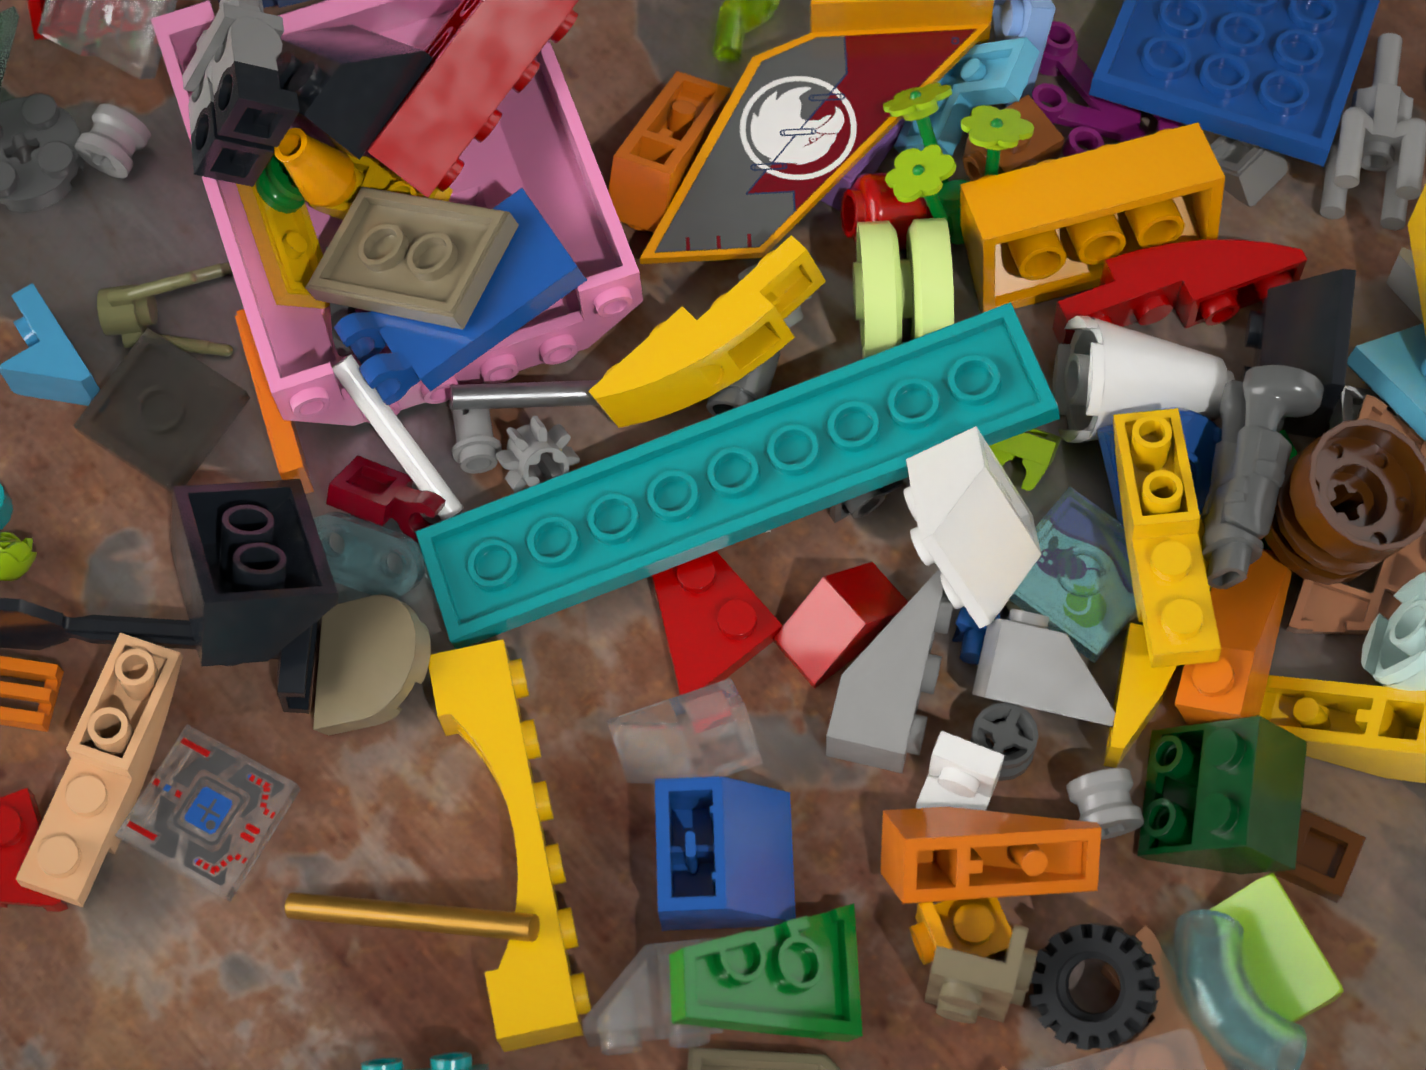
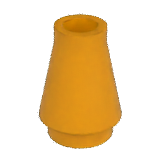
[274,128,356,207]

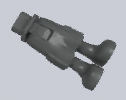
[1201,365,1324,589]

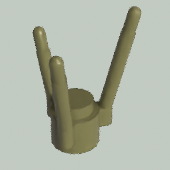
[97,262,233,357]

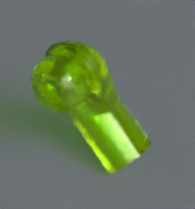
[713,0,780,62]

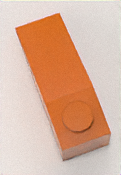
[608,71,732,233]
[1175,549,1292,725]
[880,807,1102,904]

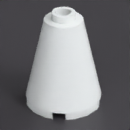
[1053,316,1235,443]

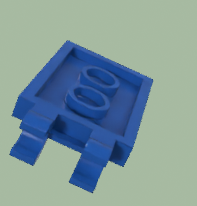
[334,188,587,405]

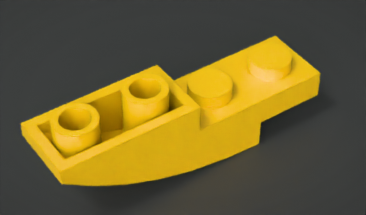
[588,235,826,428]
[1113,408,1221,668]

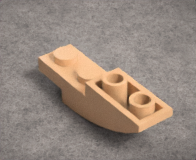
[16,633,183,907]

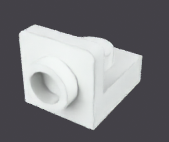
[916,731,1005,811]

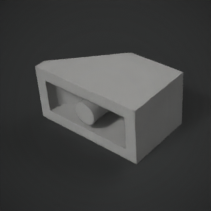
[972,609,1116,727]

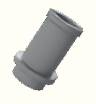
[449,398,502,474]

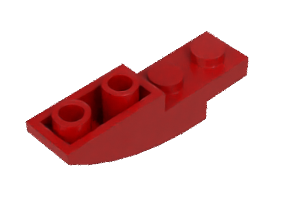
[1052,239,1307,344]

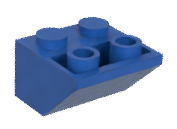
[655,776,796,931]

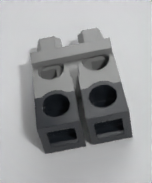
[182,0,300,187]

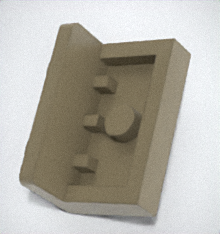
[924,924,1037,1023]

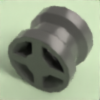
[970,702,1039,781]

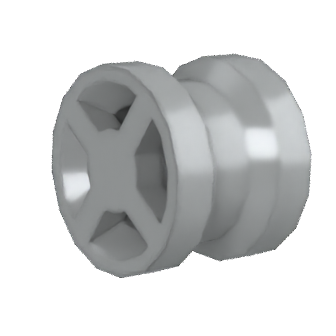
[74,104,151,178]
[1066,768,1144,840]

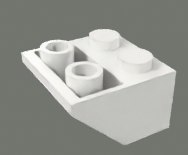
[903,426,1042,629]

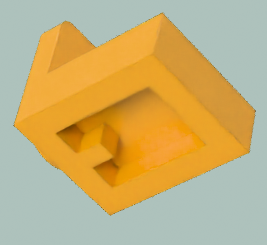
[909,897,1012,965]

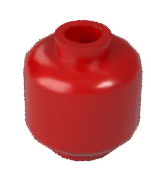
[841,173,933,252]

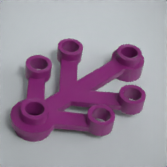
[1030,21,1182,157]

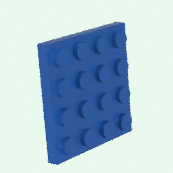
[1089,0,1380,166]

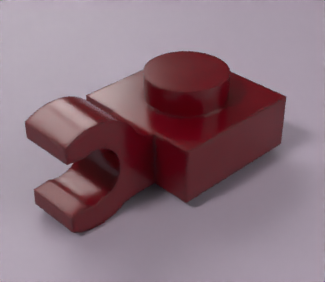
[326,455,446,544]

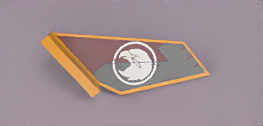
[639,0,994,264]

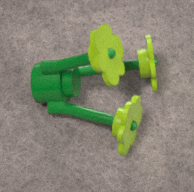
[883,83,1034,244]

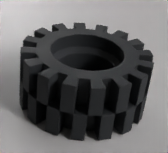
[1029,923,1160,1050]

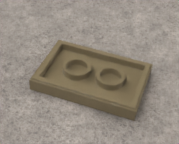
[305,187,519,330]

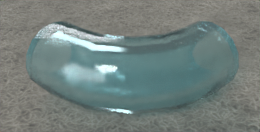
[1174,909,1307,1070]

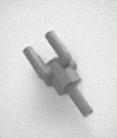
[1320,33,1426,230]

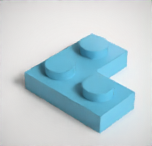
[894,37,1040,156]

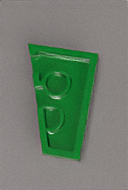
[669,904,863,1042]

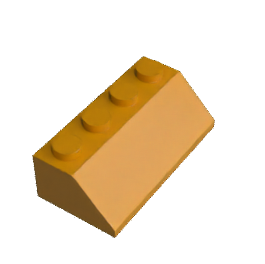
[960,122,1225,313]

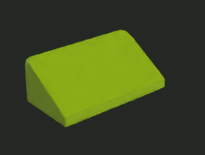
[1207,872,1343,1032]

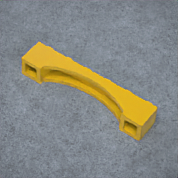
[428,639,592,1052]

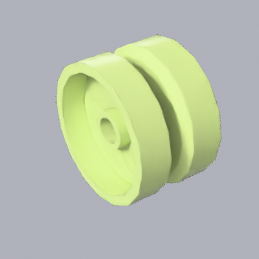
[852,218,954,359]

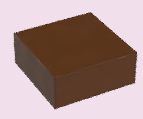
[1274,810,1366,903]

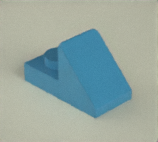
[0,283,106,407]

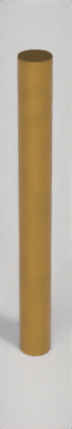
[285,892,540,942]

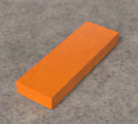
[235,309,314,494]

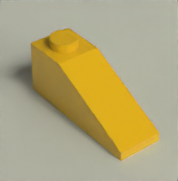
[1259,675,1426,783]

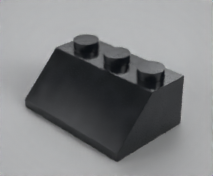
[276,25,433,160]
[170,479,338,667]

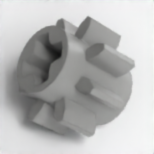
[496,416,580,492]

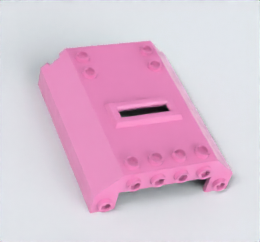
[151,0,643,426]

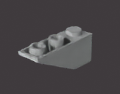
[826,570,954,773]

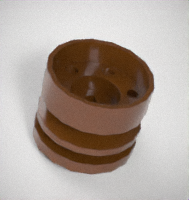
[1265,419,1426,585]

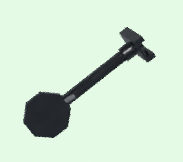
[0,598,319,714]

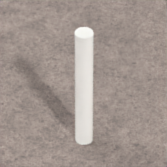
[332,354,464,521]

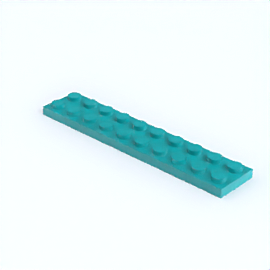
[415,302,1060,649]

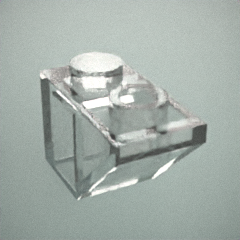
[607,678,763,784]
[583,938,724,1055]

